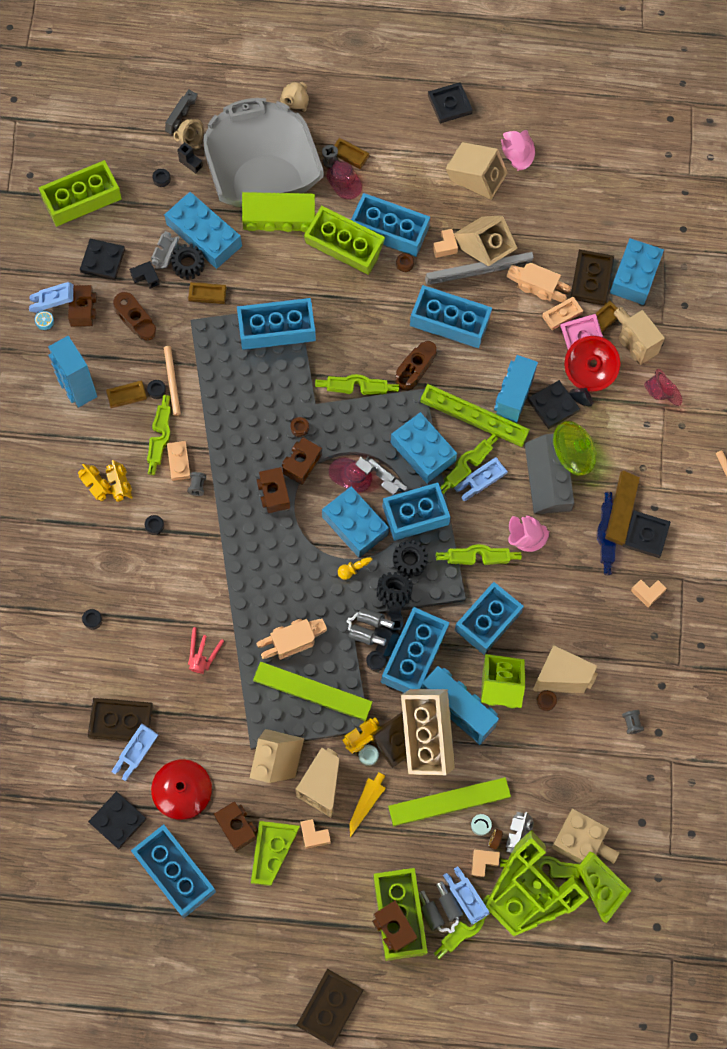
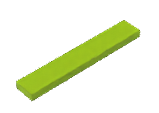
[420,384,530,447]
[253,662,373,721]
[388,777,511,827]

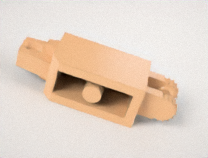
[507,263,571,302]
[256,619,327,660]

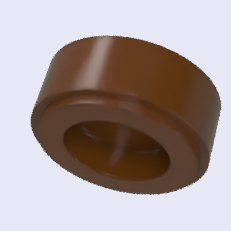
[396,253,414,272]
[290,417,309,437]
[537,690,557,711]
[488,828,503,850]

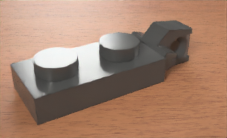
[165,89,198,135]

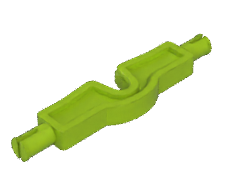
[315,374,399,395]
[147,395,171,475]
[440,434,498,494]
[436,544,522,565]
[500,856,581,879]
[433,895,490,960]

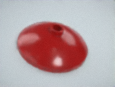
[564,336,621,392]
[151,759,212,820]

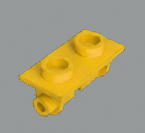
[105,460,132,502]
[78,464,112,501]
[342,718,380,753]

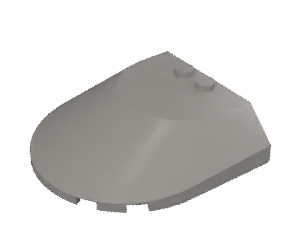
[204,98,324,208]

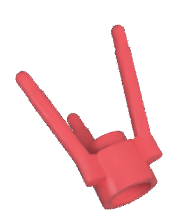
[188,627,224,674]

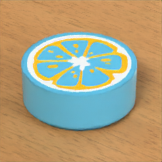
[35,311,54,330]

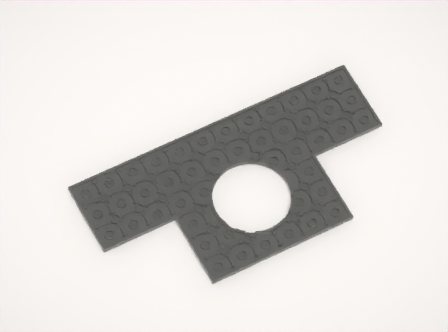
[190,313,466,750]

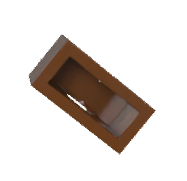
[68,285,97,327]
[282,437,322,485]
[256,467,290,514]
[214,801,257,852]
[372,900,418,953]

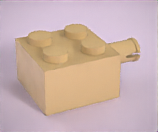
[614,307,665,365]
[551,809,620,864]

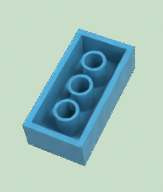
[164,192,242,269]
[351,193,430,257]
[410,285,492,349]
[237,298,316,350]
[48,336,97,408]
[381,607,450,693]
[421,666,499,745]
[131,824,216,919]

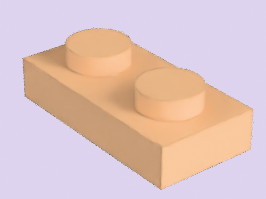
[542,297,583,330]
[167,441,190,481]

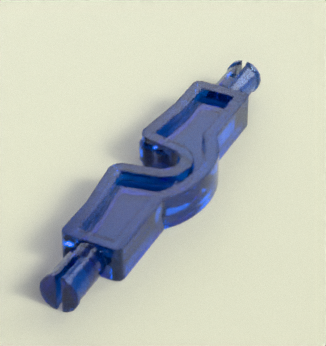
[596,492,616,575]

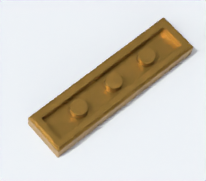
[605,470,640,546]

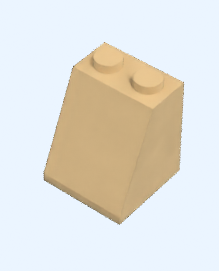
[446,142,508,200]
[454,216,517,266]
[533,645,598,693]
[250,729,304,783]
[296,748,339,818]

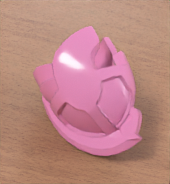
[501,130,535,171]
[508,516,550,552]

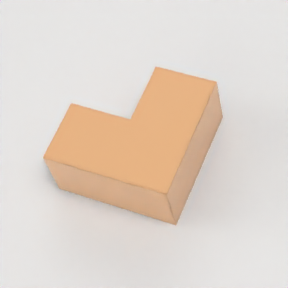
[433,229,458,258]
[631,580,667,607]
[300,819,331,849]
[471,849,500,879]

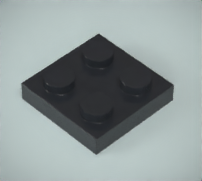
[428,82,473,124]
[80,239,125,280]
[528,380,580,430]
[623,510,671,558]
[88,791,146,850]

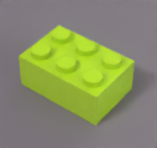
[481,654,525,708]

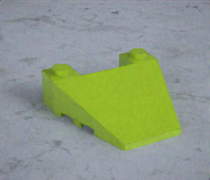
[485,830,589,936]

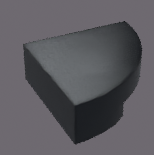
[569,388,594,407]

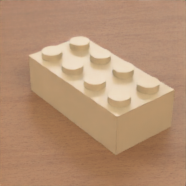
[401,689,455,775]

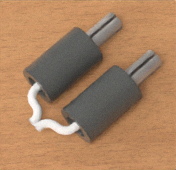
[347,607,395,646]
[419,882,464,933]

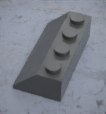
[524,433,574,514]

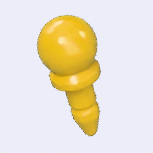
[338,557,372,580]

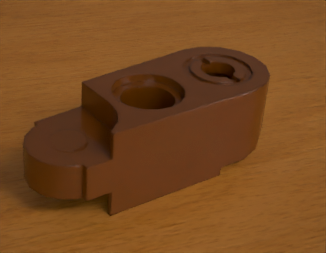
[113,292,156,341]
[395,341,437,391]

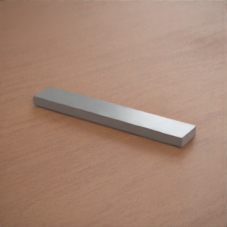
[425,252,534,285]

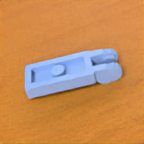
[29,282,74,312]
[454,457,508,501]
[111,724,159,781]
[443,866,490,925]

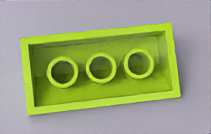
[242,192,315,232]
[304,205,385,275]

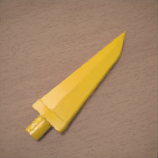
[349,772,386,837]

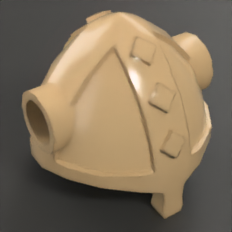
[280,82,309,112]
[174,119,204,149]

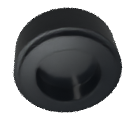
[152,169,171,187]
[147,380,166,399]
[144,515,164,535]
[82,609,102,630]
[366,651,386,671]

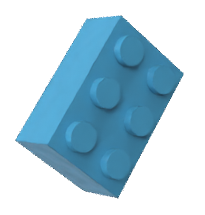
[610,238,664,305]
[494,355,538,423]
[391,412,457,484]
[382,483,450,541]
[322,486,389,558]
[454,582,524,655]

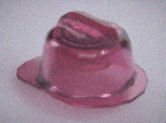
[327,160,362,199]
[644,369,682,406]
[329,457,372,492]

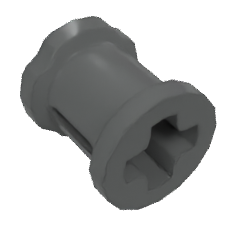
[322,145,339,169]
[187,472,207,496]
[622,710,644,734]

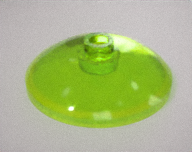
[553,421,596,476]

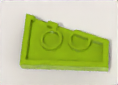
[251,821,300,886]
[577,852,631,923]

